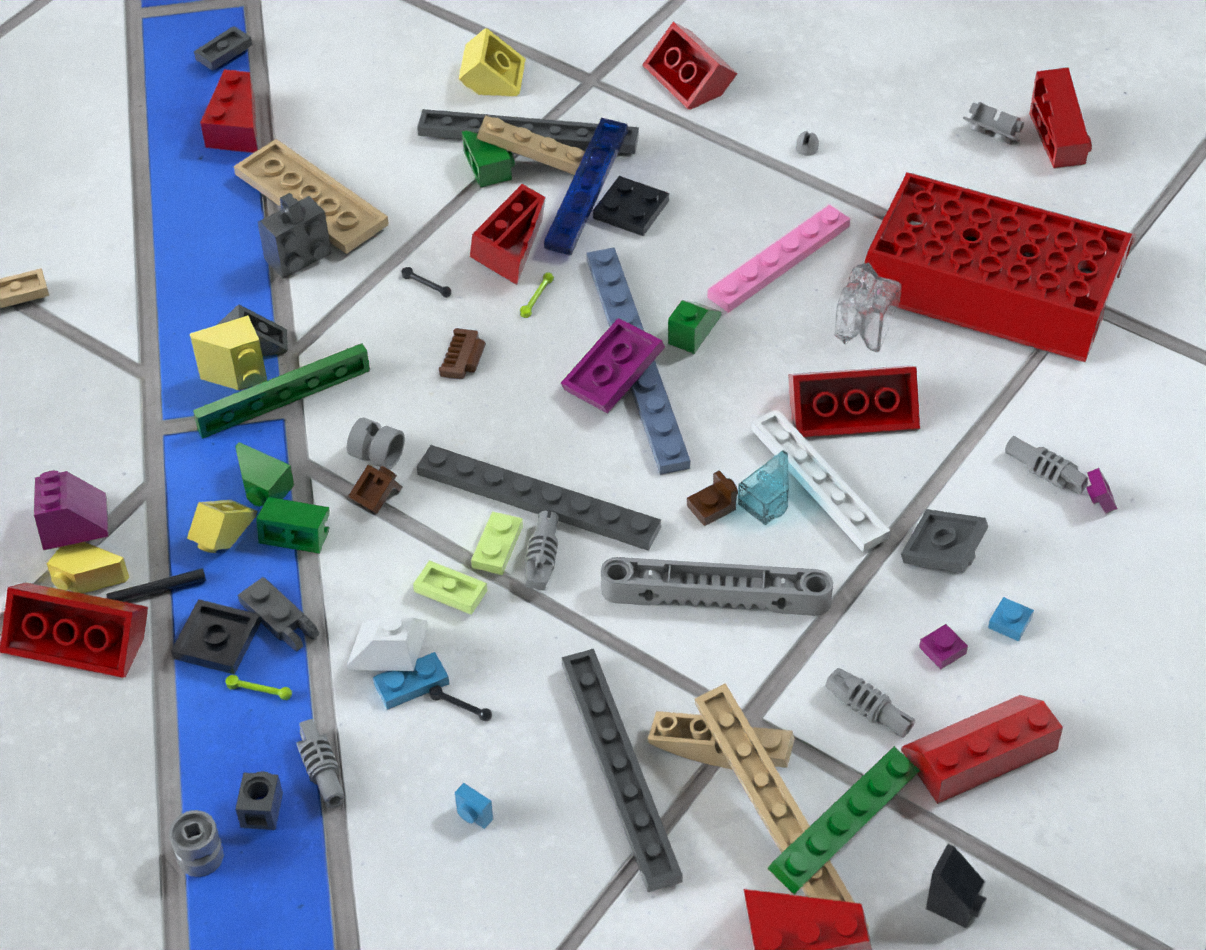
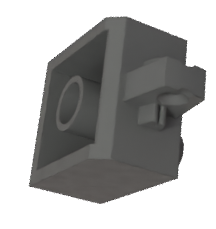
[257,193,331,278]

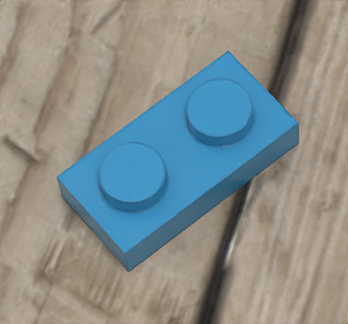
[373,652,449,710]

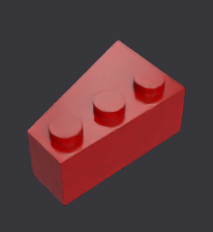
[1029,67,1092,168]
[200,69,258,153]

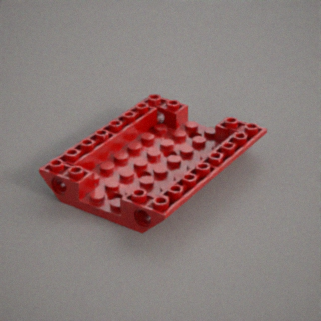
[856,172,1136,362]

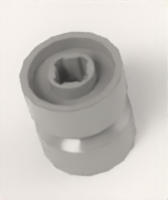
[347,417,405,469]
[169,810,224,877]

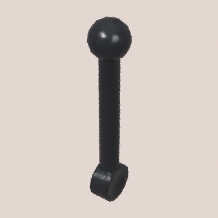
[401,267,452,298]
[429,685,492,722]

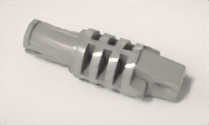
[1005,436,1088,494]
[525,511,559,590]
[825,668,916,738]
[297,719,345,808]

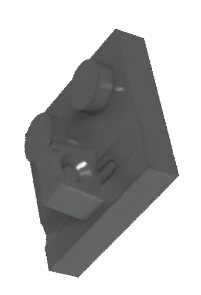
[901,509,988,573]

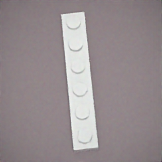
[751,409,890,552]

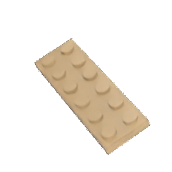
[234,139,389,254]

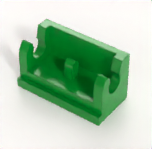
[256,497,330,554]

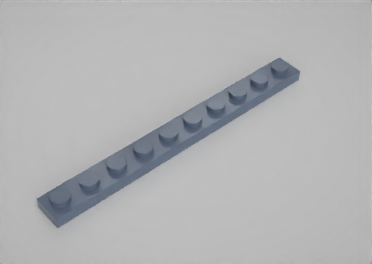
[586,247,691,475]

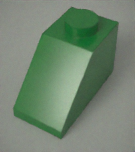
[462,131,515,188]
[668,300,722,354]
[235,442,294,506]

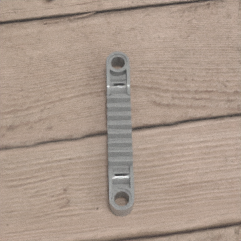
[601,557,833,616]

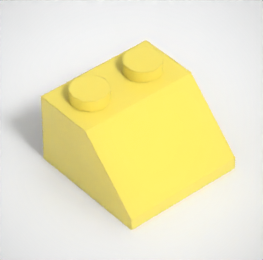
[459,28,526,96]
[190,316,267,390]

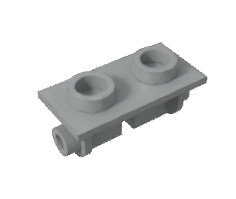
[963,102,1024,144]

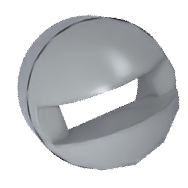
[796,131,819,156]

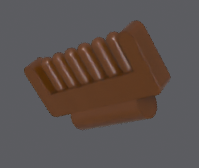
[439,328,486,379]

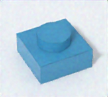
[988,597,1034,641]
[455,782,493,829]

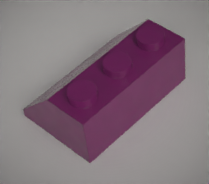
[34,470,109,550]

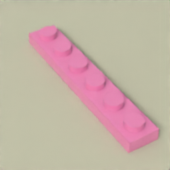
[708,205,850,313]

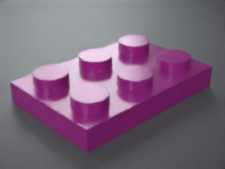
[561,318,665,414]

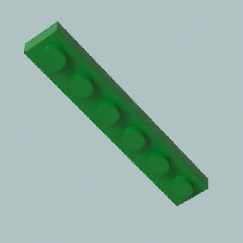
[193,343,370,439]
[767,746,920,895]

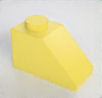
[187,500,257,553]
[46,542,129,594]

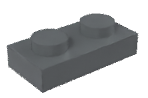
[194,26,253,71]

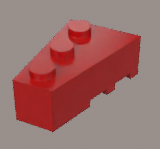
[470,184,546,285]
[743,889,872,950]

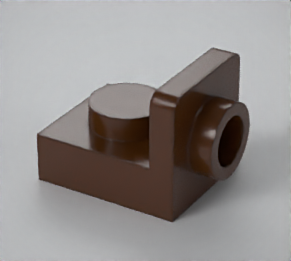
[348,464,403,514]
[687,470,738,526]

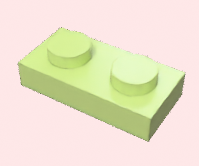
[471,511,523,575]
[413,560,487,615]

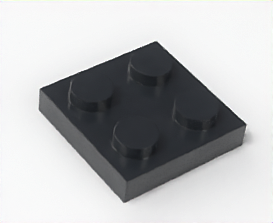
[593,176,669,236]
[171,599,261,674]

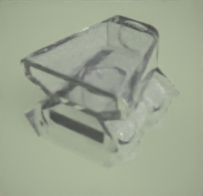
[834,263,901,352]

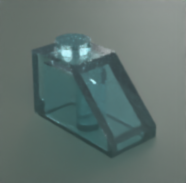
[738,450,789,525]

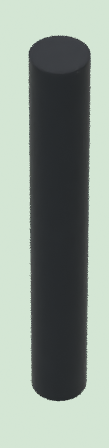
[106,568,206,602]

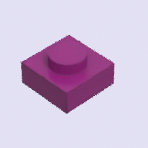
[1086,468,1118,514]
[919,624,968,670]

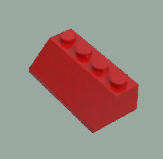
[788,365,920,437]
[0,582,148,678]
[901,695,1063,804]

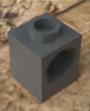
[235,771,283,830]

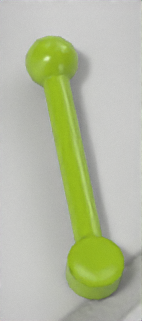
[520,272,554,318]
[225,675,292,700]

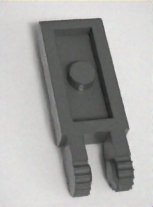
[238,577,320,651]

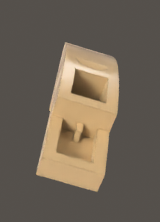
[648,711,795,770]

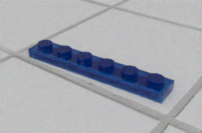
[544,118,628,255]

